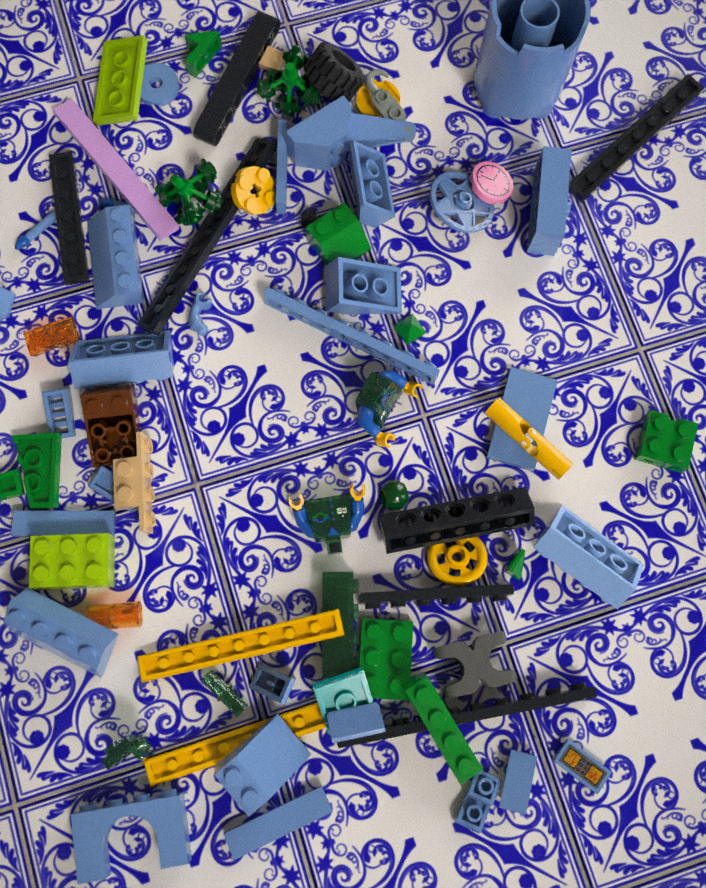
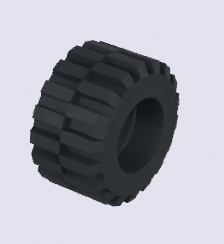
[303,42,365,102]

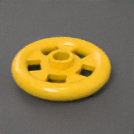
[427,536,488,586]

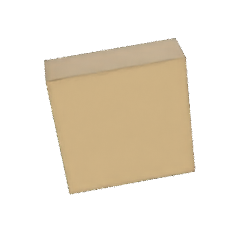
[259,46,286,71]

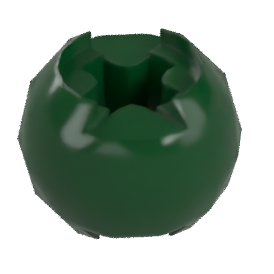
[379,480,409,510]

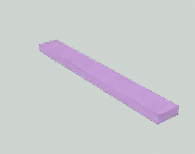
[52,98,179,241]

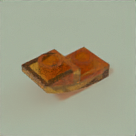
[23,317,81,357]

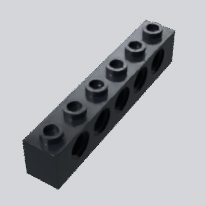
[379,487,535,554]

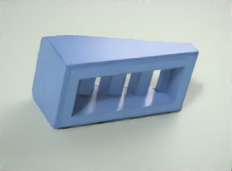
[42,388,76,439]

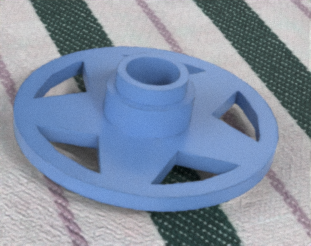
[429,171,494,233]

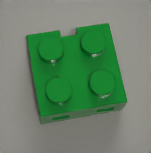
[634,410,698,473]

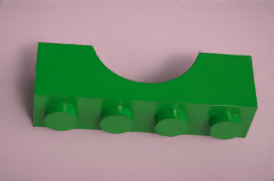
[401,672,483,784]

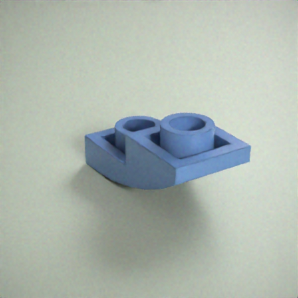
[499,749,537,815]
[454,771,501,834]

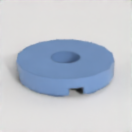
[140,63,179,106]

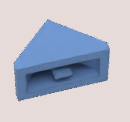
[249,663,296,705]

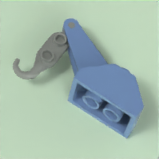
[286,69,416,171]

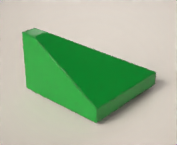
[505,548,526,581]

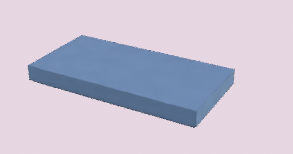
[486,367,558,472]

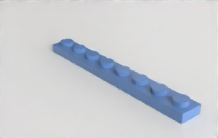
[263,287,440,386]

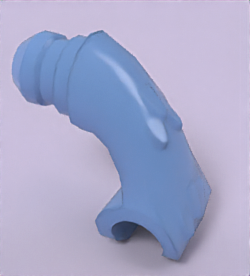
[189,292,212,336]

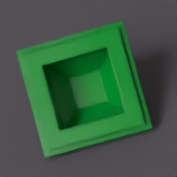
[393,314,426,345]

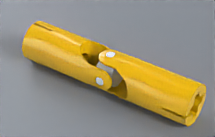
[484,398,574,480]

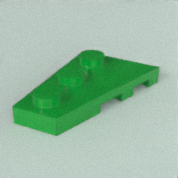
[12,433,62,509]

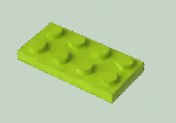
[93,35,148,126]

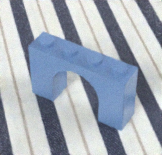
[71,789,192,885]

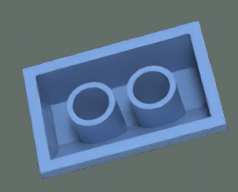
[349,140,395,228]

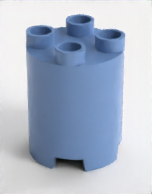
[474,0,591,120]

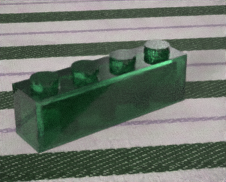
[322,572,359,678]

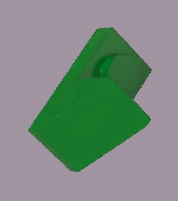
[185,31,222,78]

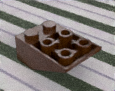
[80,384,140,467]

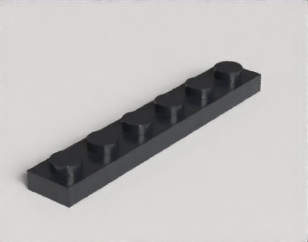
[49,151,90,286]
[359,584,514,609]

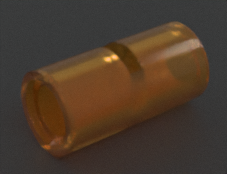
[85,601,143,630]

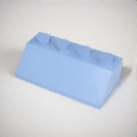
[533,505,644,609]

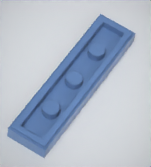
[276,119,288,214]
[11,511,116,537]
[223,785,333,860]

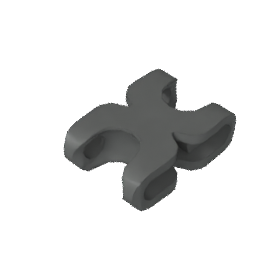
[433,631,518,698]

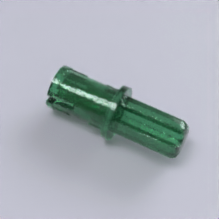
[202,670,248,717]

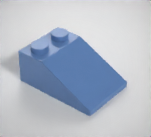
[325,257,402,315]
[214,713,311,817]

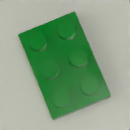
[359,618,413,701]

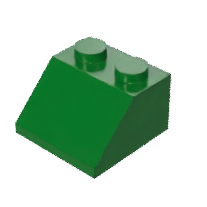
[306,202,371,265]

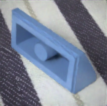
[327,702,385,743]

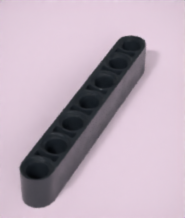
[193,11,281,147]

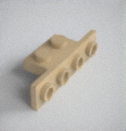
[113,432,156,534]

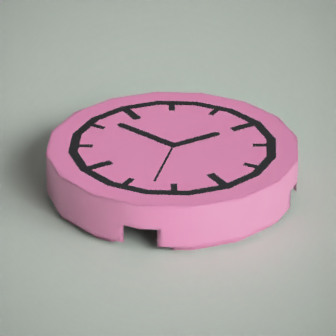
[469,161,514,204]

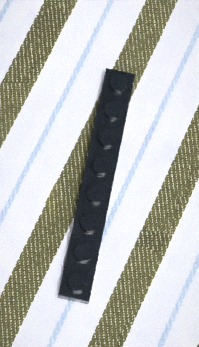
[568,74,705,203]

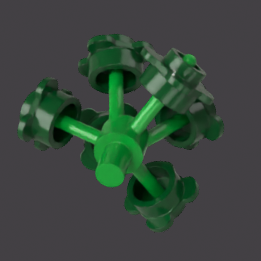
[256,45,321,116]
[155,158,223,226]

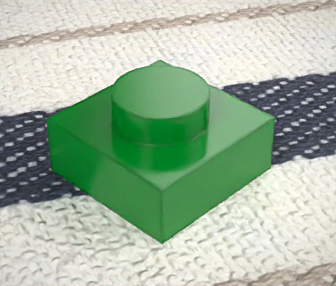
[0,469,25,501]

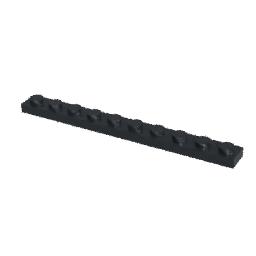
[137,138,277,336]
[337,682,597,748]

